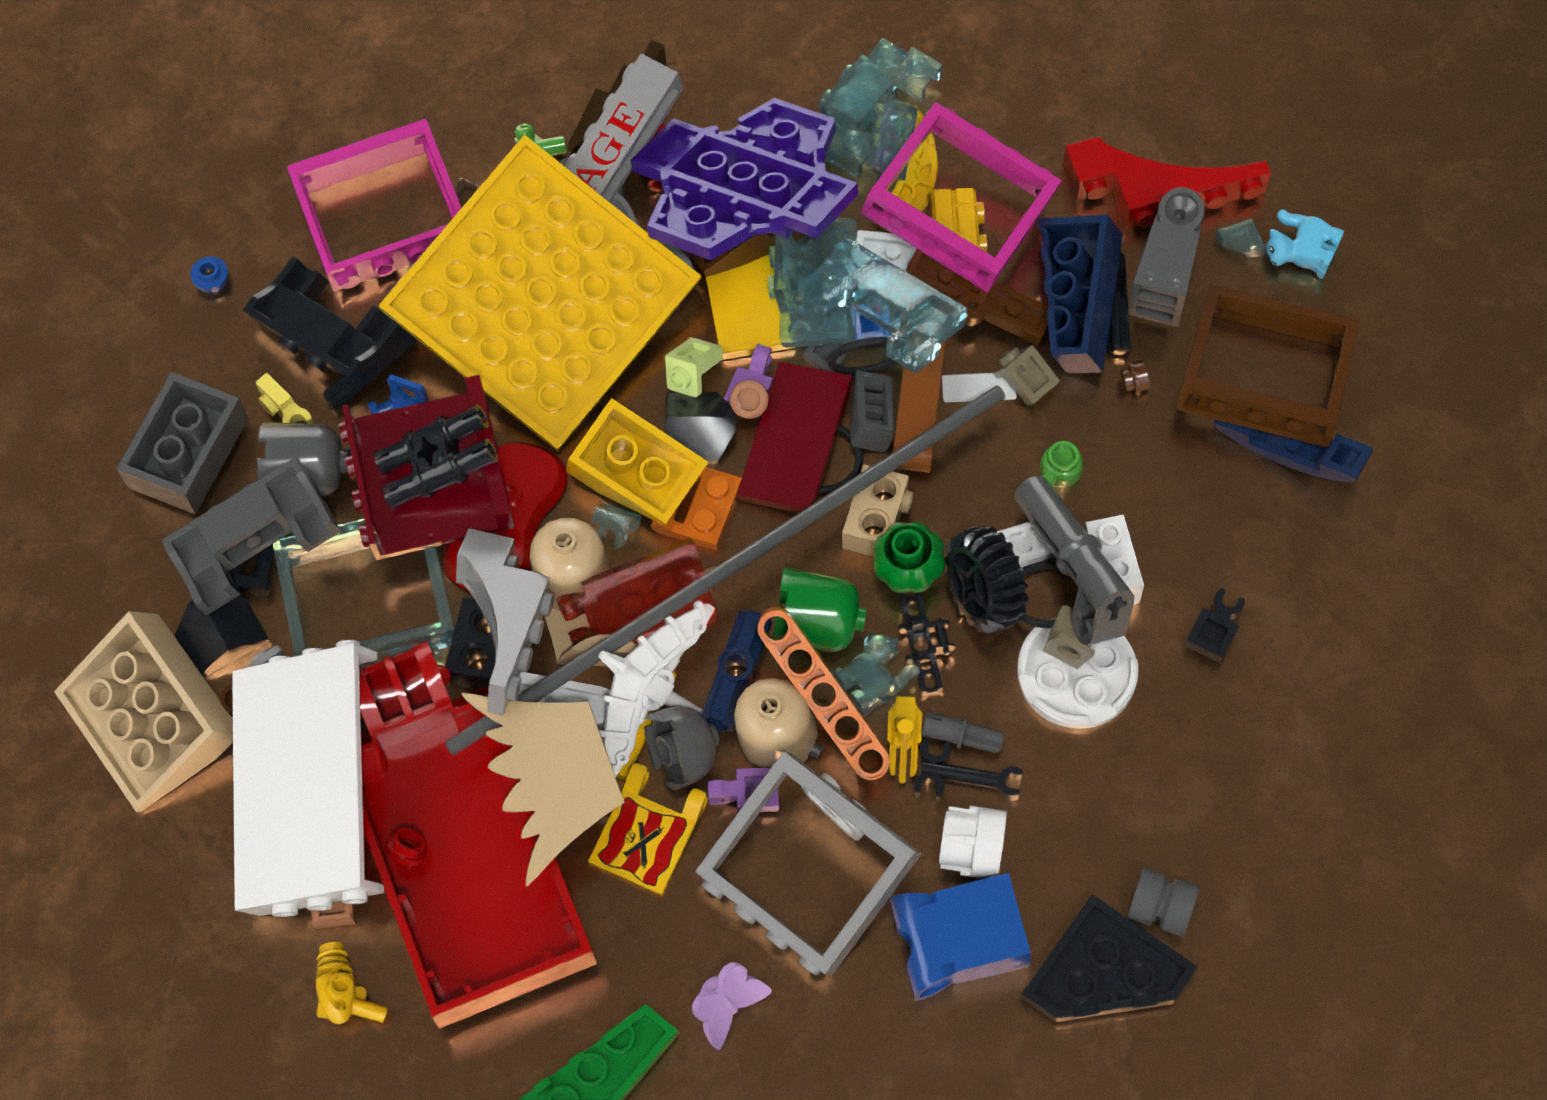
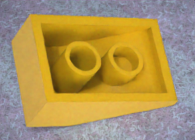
[566,398,708,526]

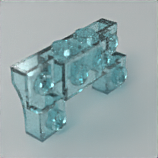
[818,38,942,179]
[797,237,968,374]

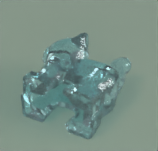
[834,633,920,717]

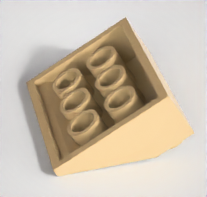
[54,611,233,812]

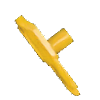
[887,696,922,784]

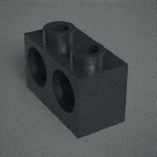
[445,598,496,691]

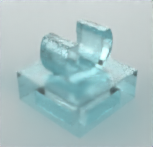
[591,503,641,549]

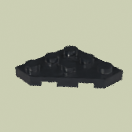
[1021,894,1198,1022]

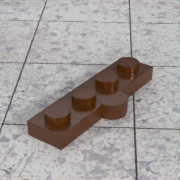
[902,249,1049,346]

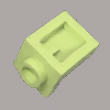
[665,337,723,397]

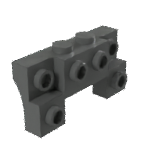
[161,457,341,615]

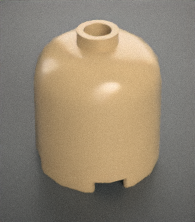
[530,517,611,612]
[734,678,818,768]

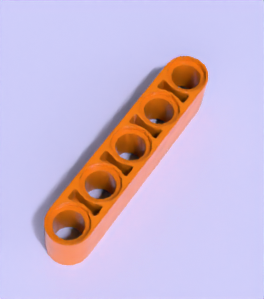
[758,607,889,780]

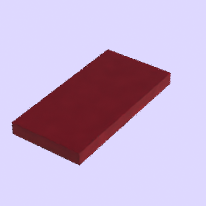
[737,362,853,513]

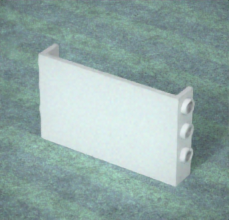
[232,640,384,917]

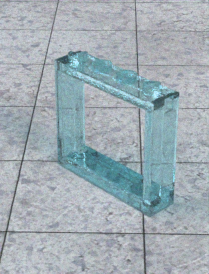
[273,518,455,668]

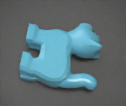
[1265,210,1344,279]

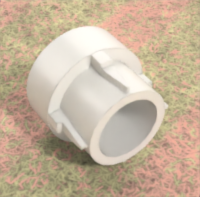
[939,805,1007,879]

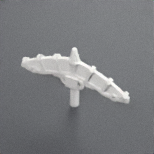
[598,600,715,778]

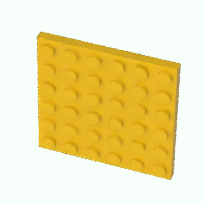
[379,134,701,452]

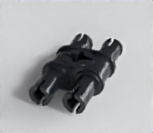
[374,405,498,509]

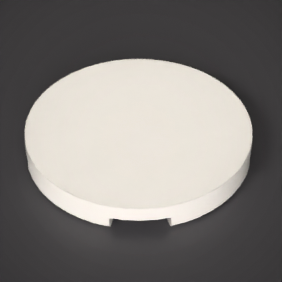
[1017,617,1138,729]

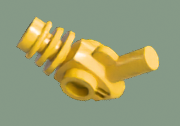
[316,942,387,1025]

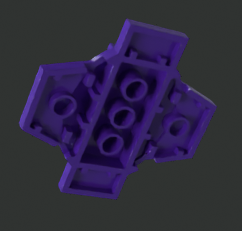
[631,98,859,260]

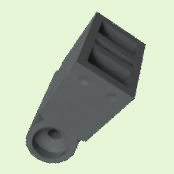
[1128,187,1204,327]

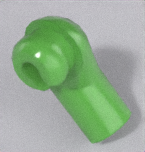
[514,124,567,156]

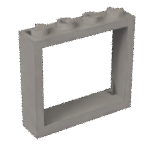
[695,751,922,976]

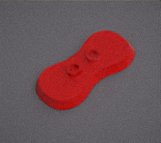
[443,442,567,591]

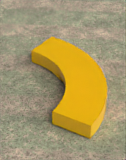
[876,105,938,233]

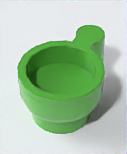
[1040,441,1083,488]

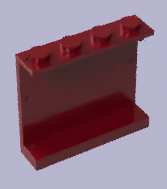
[338,375,515,560]

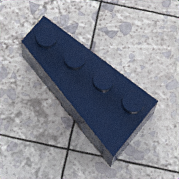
[1038,215,1123,373]

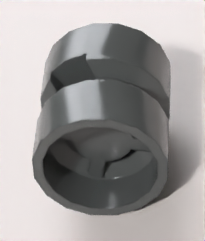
[1127,867,1200,937]

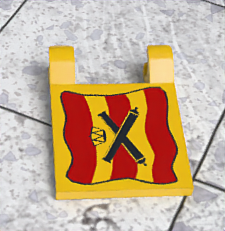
[588,763,708,896]

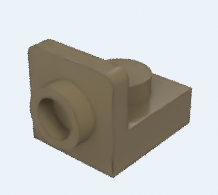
[993,345,1060,406]

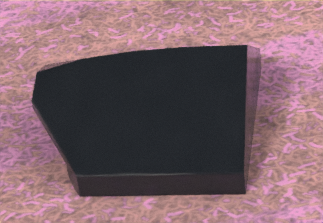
[665,392,736,464]
[175,596,270,677]

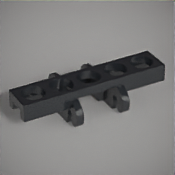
[898,594,956,696]

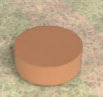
[730,379,769,419]

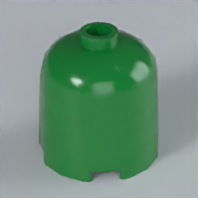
[773,567,867,652]

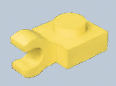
[255,373,314,424]

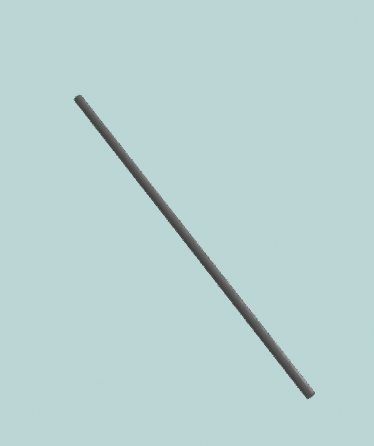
[444,385,1005,756]

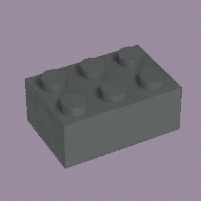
[116,372,249,514]

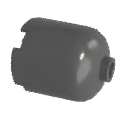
[257,422,350,497]

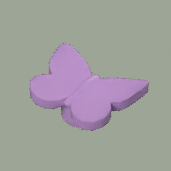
[692,962,772,1050]

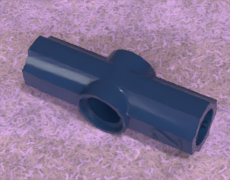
[702,610,772,732]

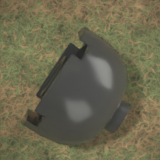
[644,706,719,790]

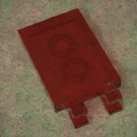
[556,537,718,647]

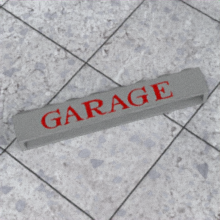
[565,54,684,203]

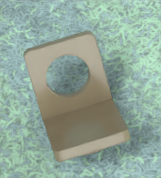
[1042,605,1095,669]

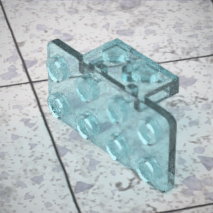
[768,218,858,348]

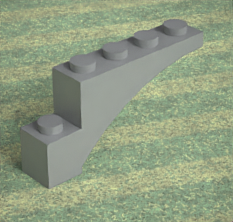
[456,528,555,716]

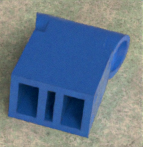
[889,873,1031,1001]

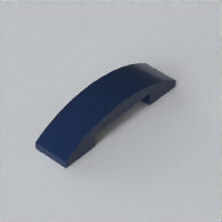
[1214,419,1373,482]

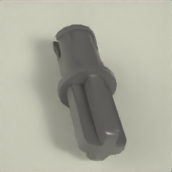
[922,711,1004,753]

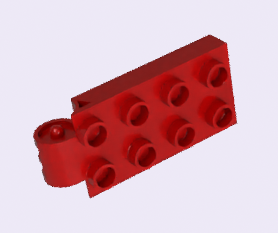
[359,640,597,1029]

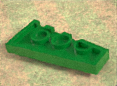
[519,1004,679,1100]

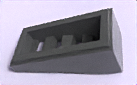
[850,370,895,452]

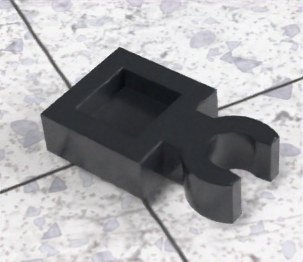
[1184,588,1245,664]

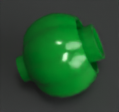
[873,521,946,594]

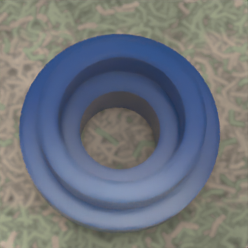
[190,256,229,293]

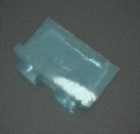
[865,96,918,181]

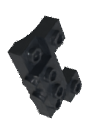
[243,256,409,386]

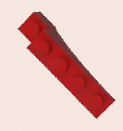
[1063,136,1271,229]

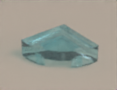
[1216,218,1266,257]

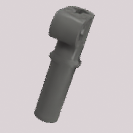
[1014,476,1135,646]

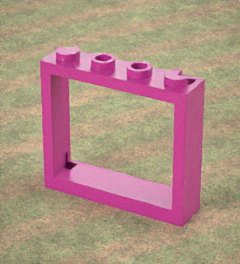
[861,102,1062,293]
[287,119,461,292]

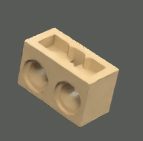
[842,464,914,557]

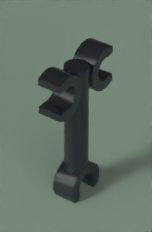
[913,739,1023,801]

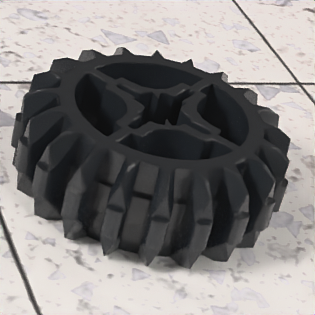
[944,525,1028,634]

